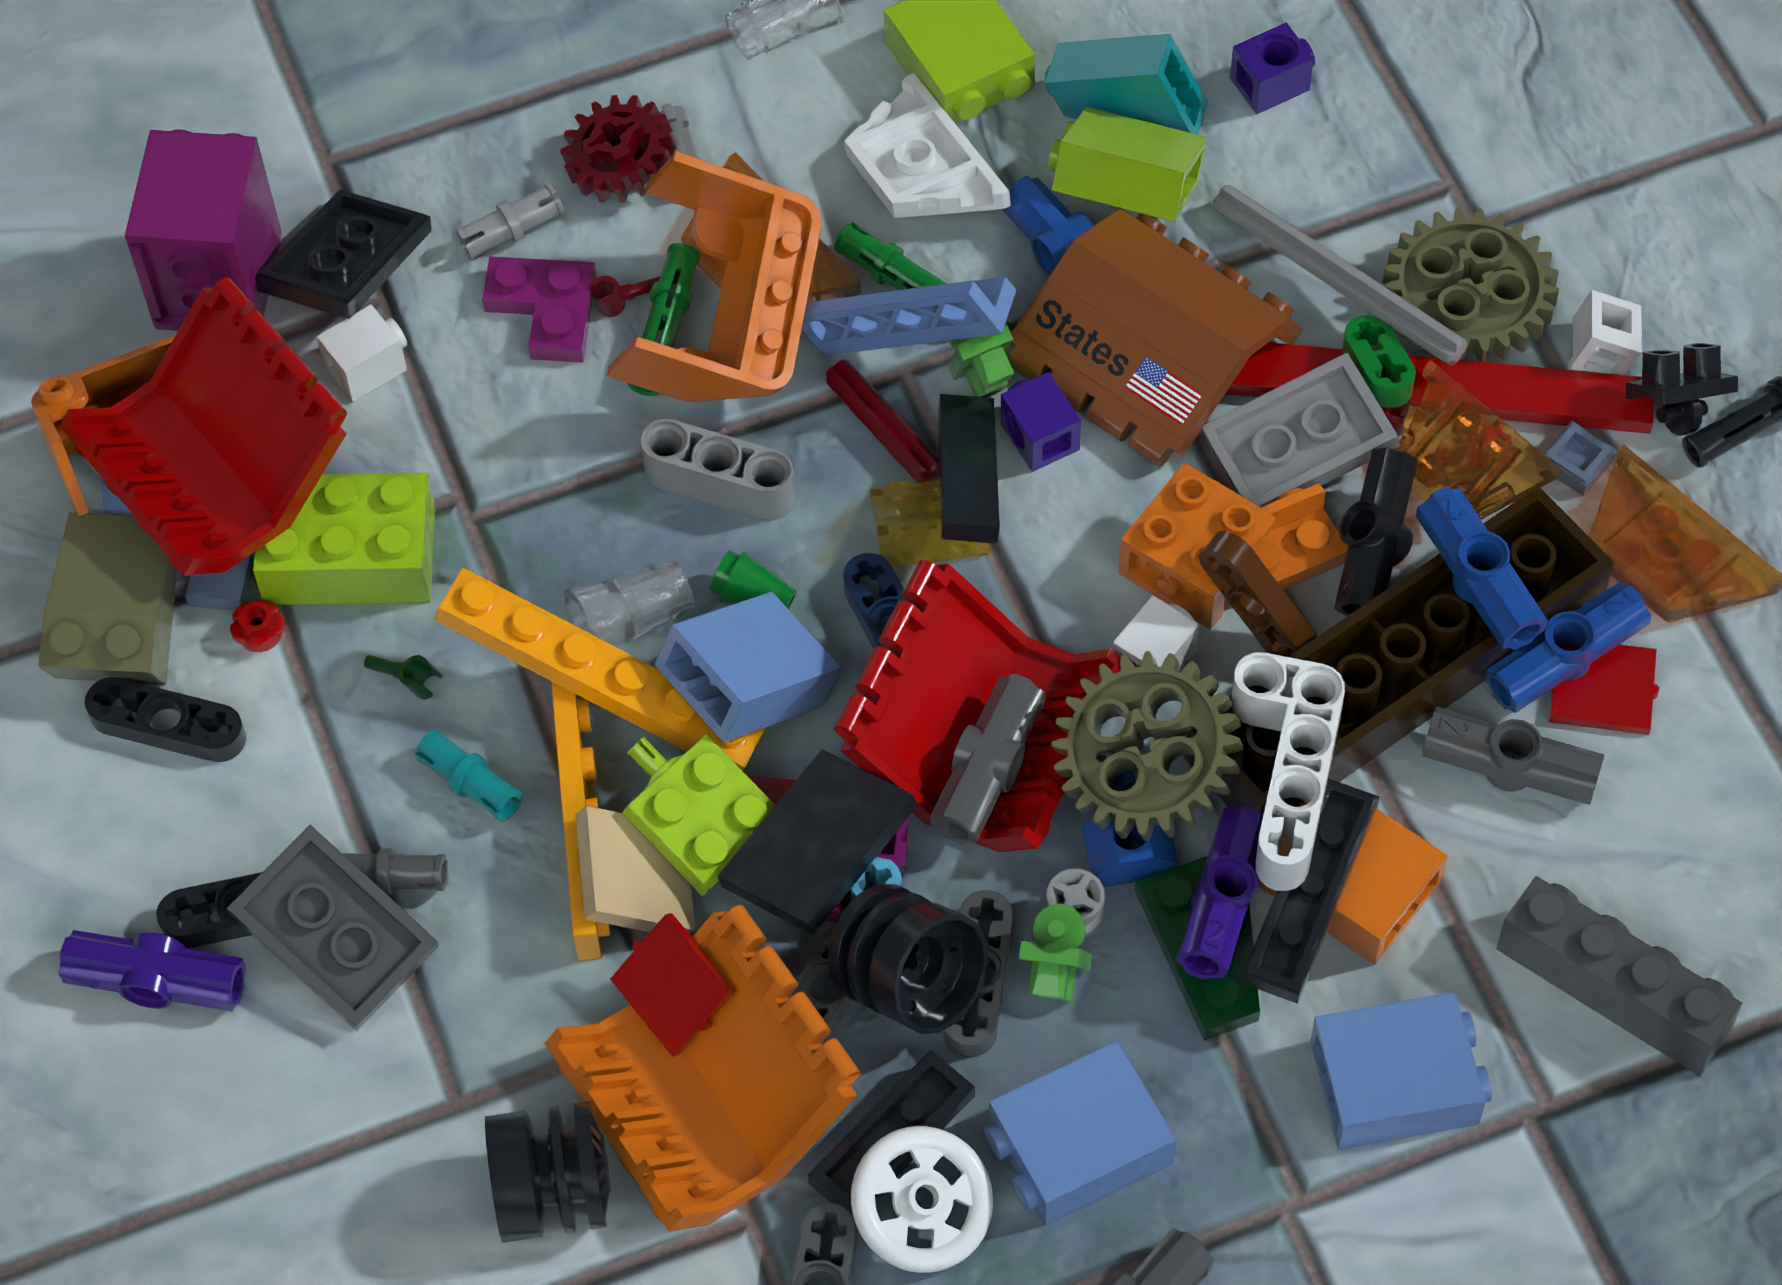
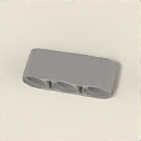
[640,419,796,521]

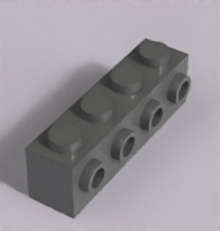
[1496,876,1743,1076]

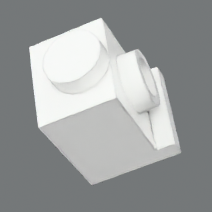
[1568,290,1642,375]

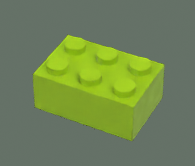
[253,473,436,605]

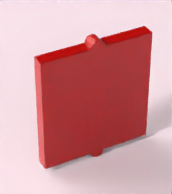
[1549,643,1660,735]
[610,913,736,1057]

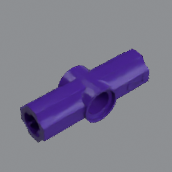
[1175,805,1263,980]
[59,930,246,1012]

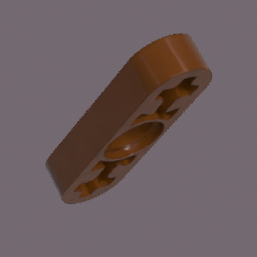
[1199,531,1317,657]

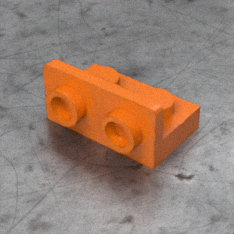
[1255,483,1348,590]

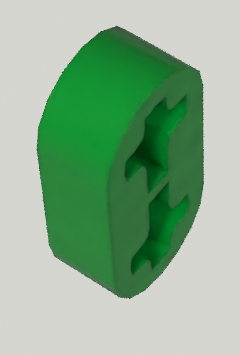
[1342,315,1416,408]

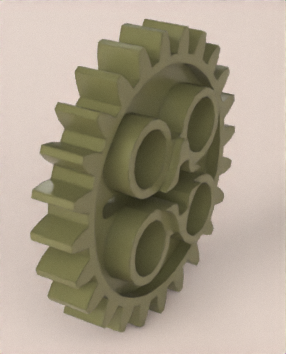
[1382,208,1559,362]
[1052,651,1244,841]

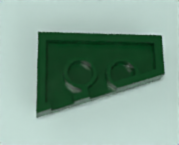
[1135,856,1260,1041]

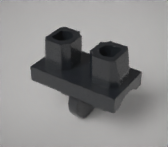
[1626,343,1738,436]

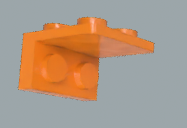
[1118,464,1275,630]

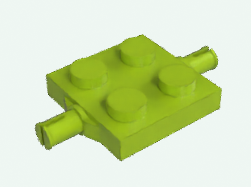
[622,734,775,897]

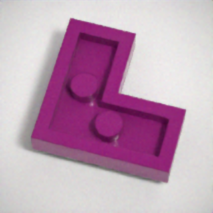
[482,256,596,363]

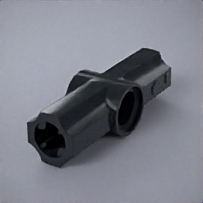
[1334,447,1418,616]

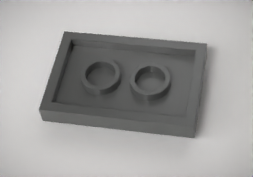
[227,824,439,1032]

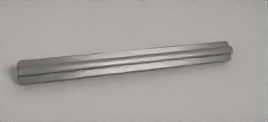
[1213,185,1467,365]

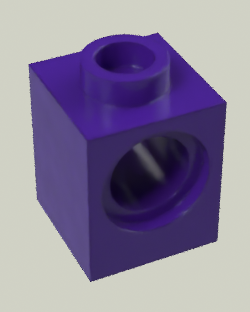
[1230,22,1315,115]
[1001,372,1081,472]

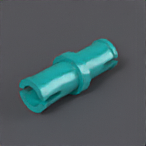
[415,729,523,822]

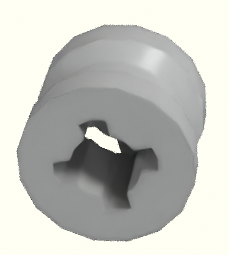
[1046,868,1105,940]

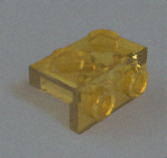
[870,479,991,567]

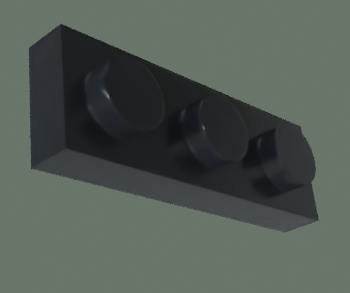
[808,1049,975,1215]

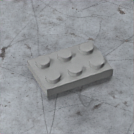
[1201,353,1400,507]

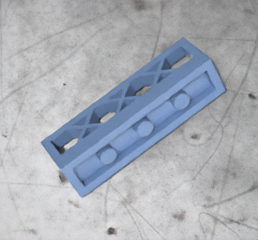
[801,276,1016,356]

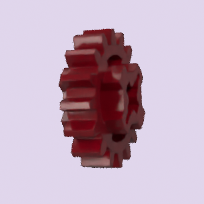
[560,95,677,203]

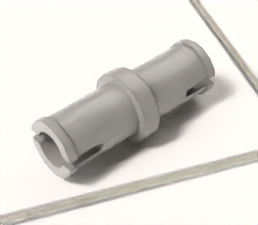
[455,183,565,260]

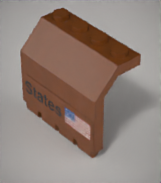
[1007,208,1303,467]

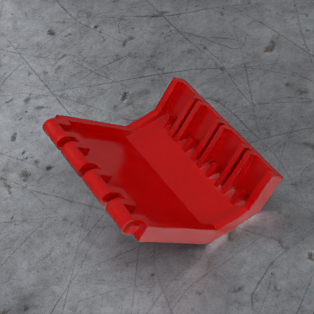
[59,277,347,576]
[834,560,1121,853]

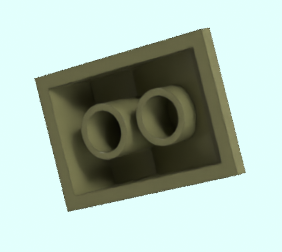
[38,512,177,685]

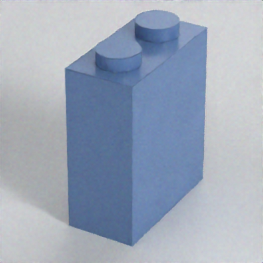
[654,592,841,743]
[1310,992,1492,1150]
[984,1040,1176,1226]

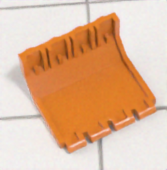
[544,905,861,1232]

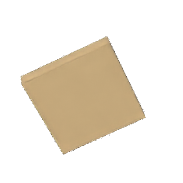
[576,806,696,934]

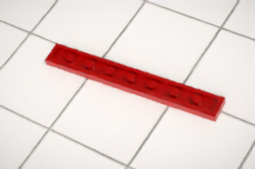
[1225,342,1654,434]

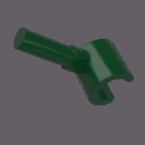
[364,655,443,700]

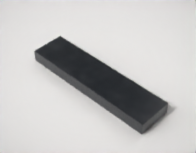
[938,394,1000,544]
[1241,778,1380,1004]

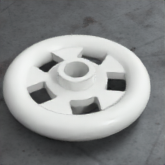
[851,1126,993,1273]

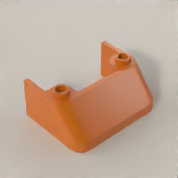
[607,151,822,402]
[31,335,176,517]

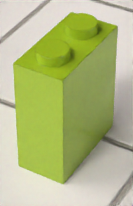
[884,0,1035,123]
[1048,106,1207,222]

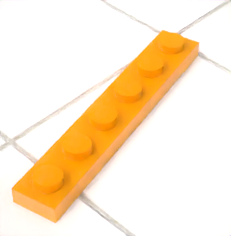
[434,567,765,771]
[551,681,611,961]

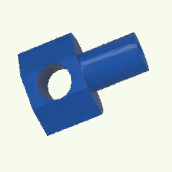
[1081,770,1178,887]

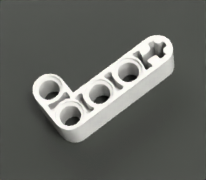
[1231,652,1345,891]

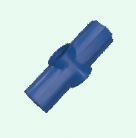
[1002,175,1094,276]
[1416,486,1548,651]
[1485,582,1651,713]

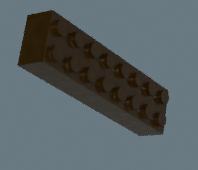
[1184,486,1614,816]

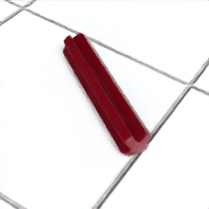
[826,359,939,485]

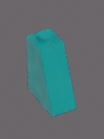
[1045,34,1208,135]

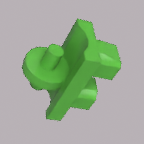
[947,325,1014,397]
[1019,904,1092,1002]

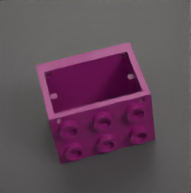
[124,129,282,331]

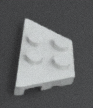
[844,73,1011,218]

